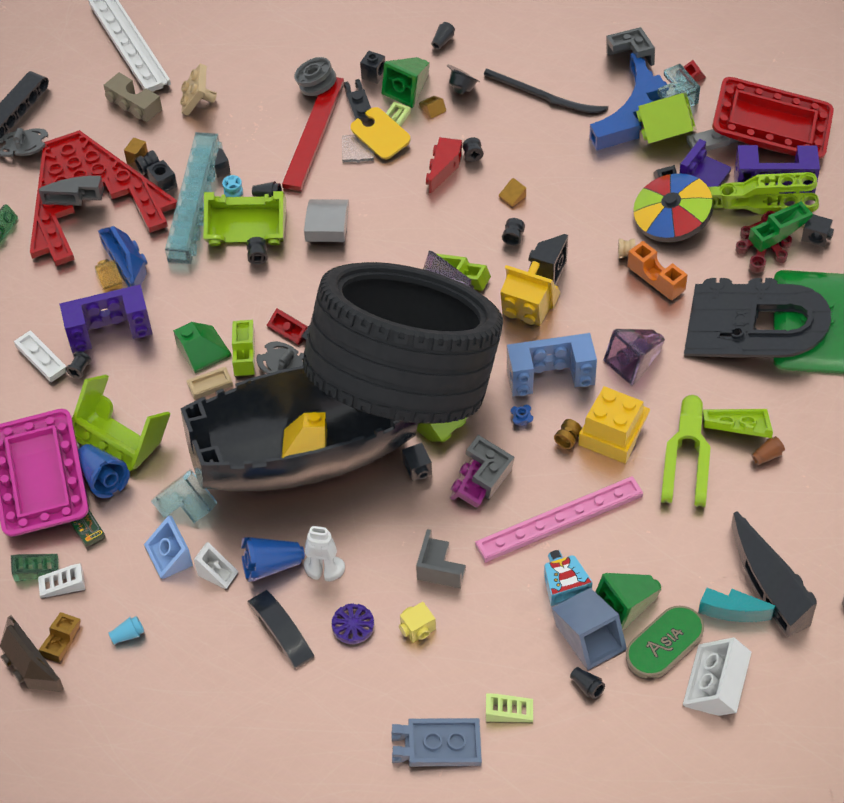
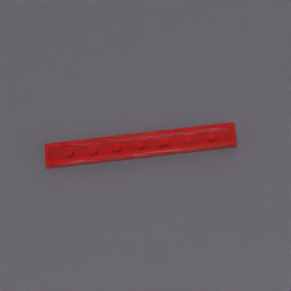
[282,77,344,192]

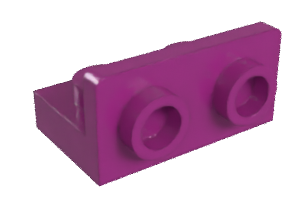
[450,459,487,508]

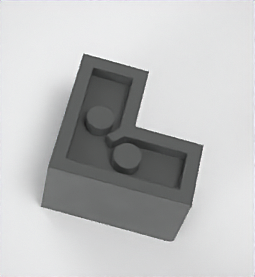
[606,27,655,66]
[466,435,515,500]
[416,529,466,589]

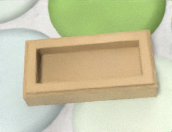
[186,366,233,400]

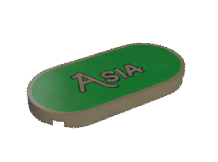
[626,606,704,679]

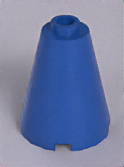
[78,444,130,498]
[241,537,305,582]

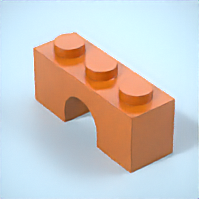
[627,241,688,301]

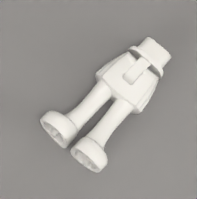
[304,526,345,582]

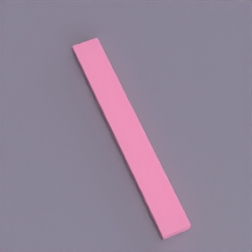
[475,476,643,563]

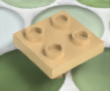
[180,63,217,116]

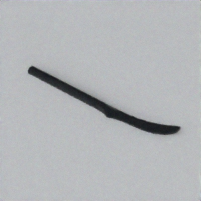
[484,68,609,113]

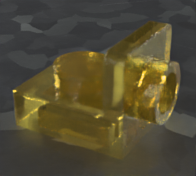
[95,259,122,290]

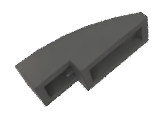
[39,176,104,206]

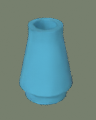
[108,616,145,645]

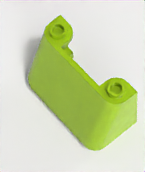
[203,191,286,246]

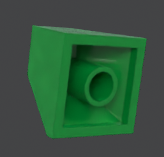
[173,322,232,373]

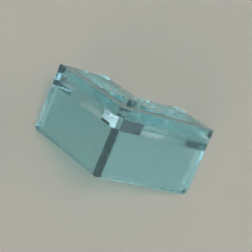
[657,64,700,106]
[151,469,217,523]

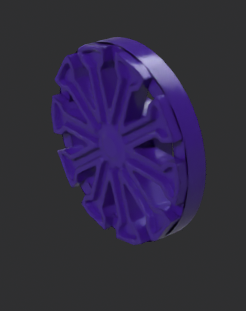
[331,603,374,644]

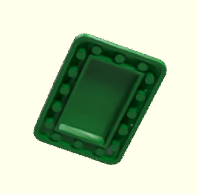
[774,270,844,374]

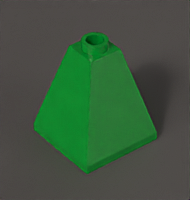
[381,57,430,108]
[596,573,661,631]

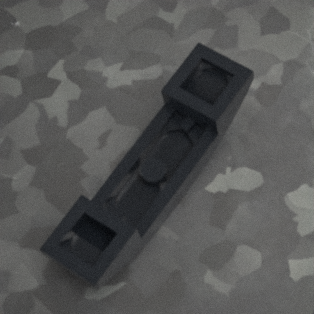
[247,590,315,669]

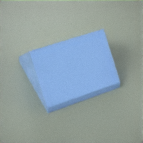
[144,515,193,579]

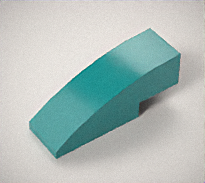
[698,587,775,622]

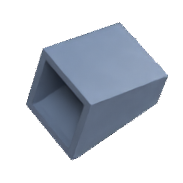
[551,588,627,670]

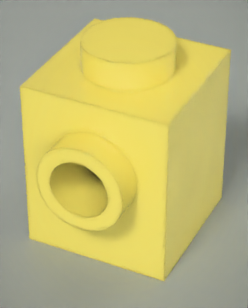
[399,602,436,642]

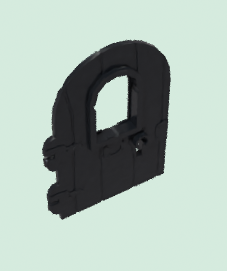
[684,278,831,358]

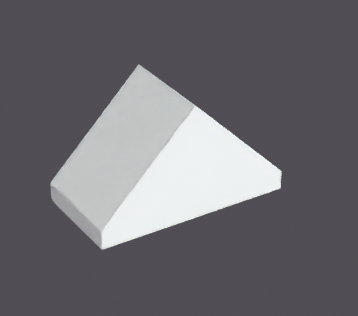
[194,542,239,589]

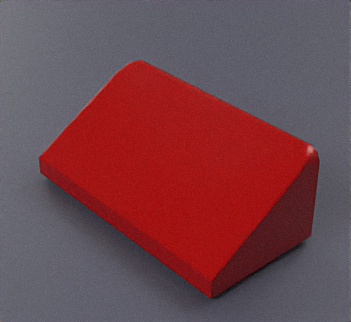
[266,308,308,345]

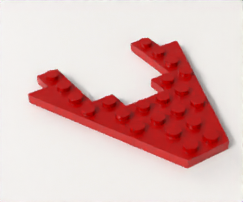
[30,130,178,266]

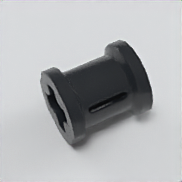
[65,351,92,379]

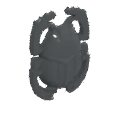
[0,128,49,157]
[256,341,304,374]

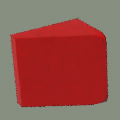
[678,60,706,85]

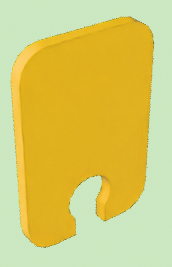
[350,107,411,160]

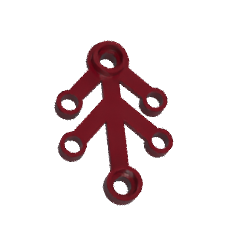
[735,211,792,274]

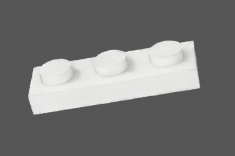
[14,330,67,382]

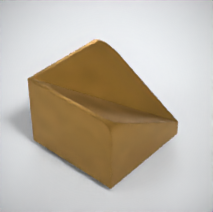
[124,138,148,164]

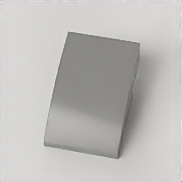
[304,199,349,242]

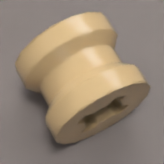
[618,239,635,259]

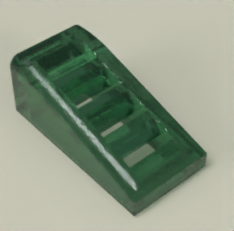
[11,554,59,582]

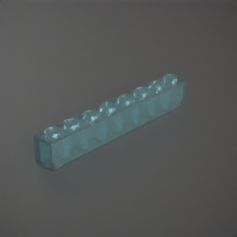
[165,132,222,264]

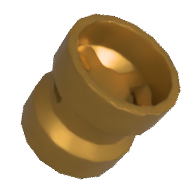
[554,419,582,449]

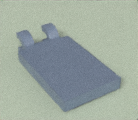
[391,718,482,767]

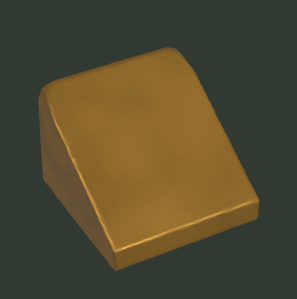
[419,96,446,118]
[499,178,526,207]

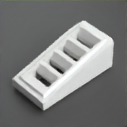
[38,563,85,598]

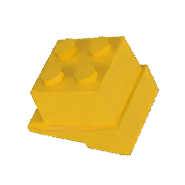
[500,261,560,326]
[578,386,650,464]

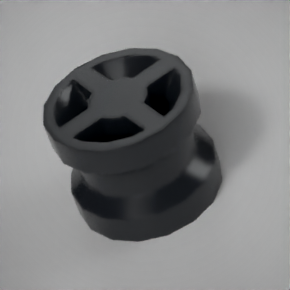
[462,137,484,162]

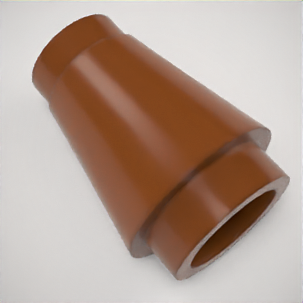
[751,436,785,465]

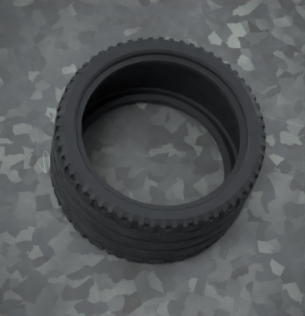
[303,262,503,424]

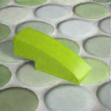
[424,253,491,291]
[232,319,255,376]

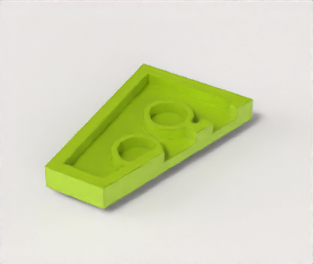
[702,409,773,438]

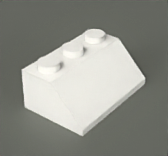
[683,637,752,716]

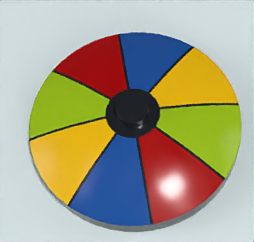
[633,173,714,242]

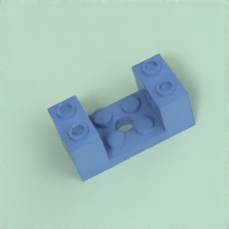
[507,333,597,397]

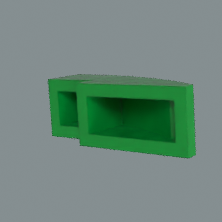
[748,201,813,252]

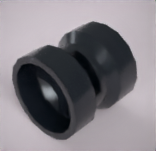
[135,150,159,175]
[502,218,525,246]
[246,237,267,265]

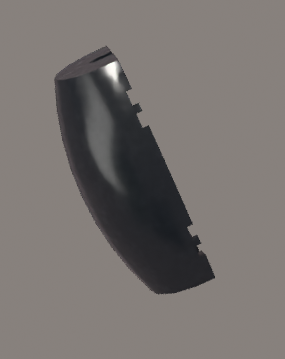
[180,366,418,491]

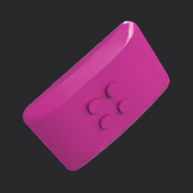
[0,409,89,537]

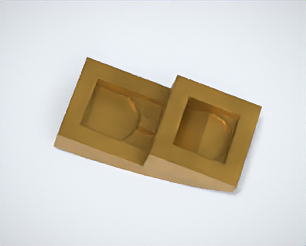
[39,612,81,663]

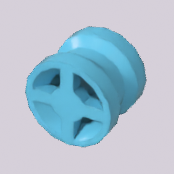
[222,175,243,197]

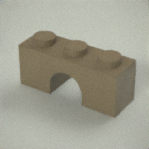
[104,72,162,122]

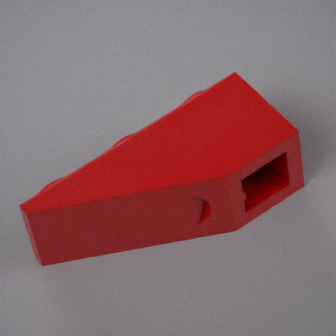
[426,137,462,193]

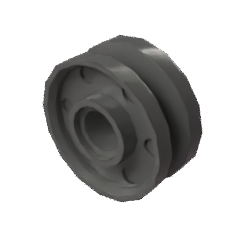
[294,57,336,96]

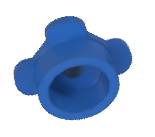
[510,405,533,426]

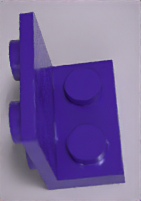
[679,139,731,187]

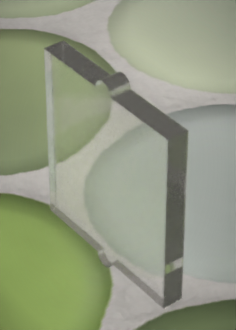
[342,135,374,163]

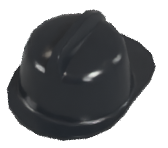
[447,65,480,94]

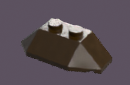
[0,615,64,692]

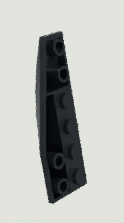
[731,511,817,637]

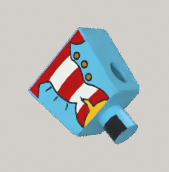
[544,550,592,607]

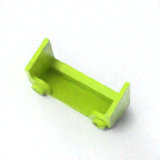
[72,375,171,471]

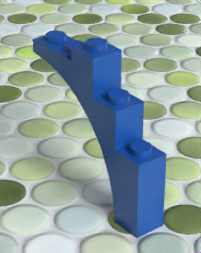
[589,53,668,151]

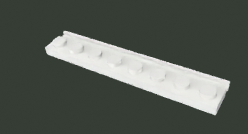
[88,0,171,92]

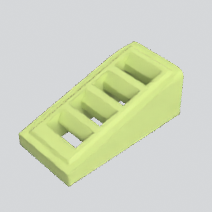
[486,693,533,722]

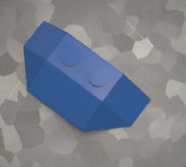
[98,226,148,287]

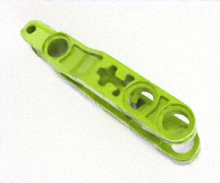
[708,172,819,215]
[661,395,711,507]

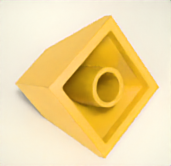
[282,412,327,458]

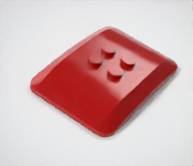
[712,77,834,159]

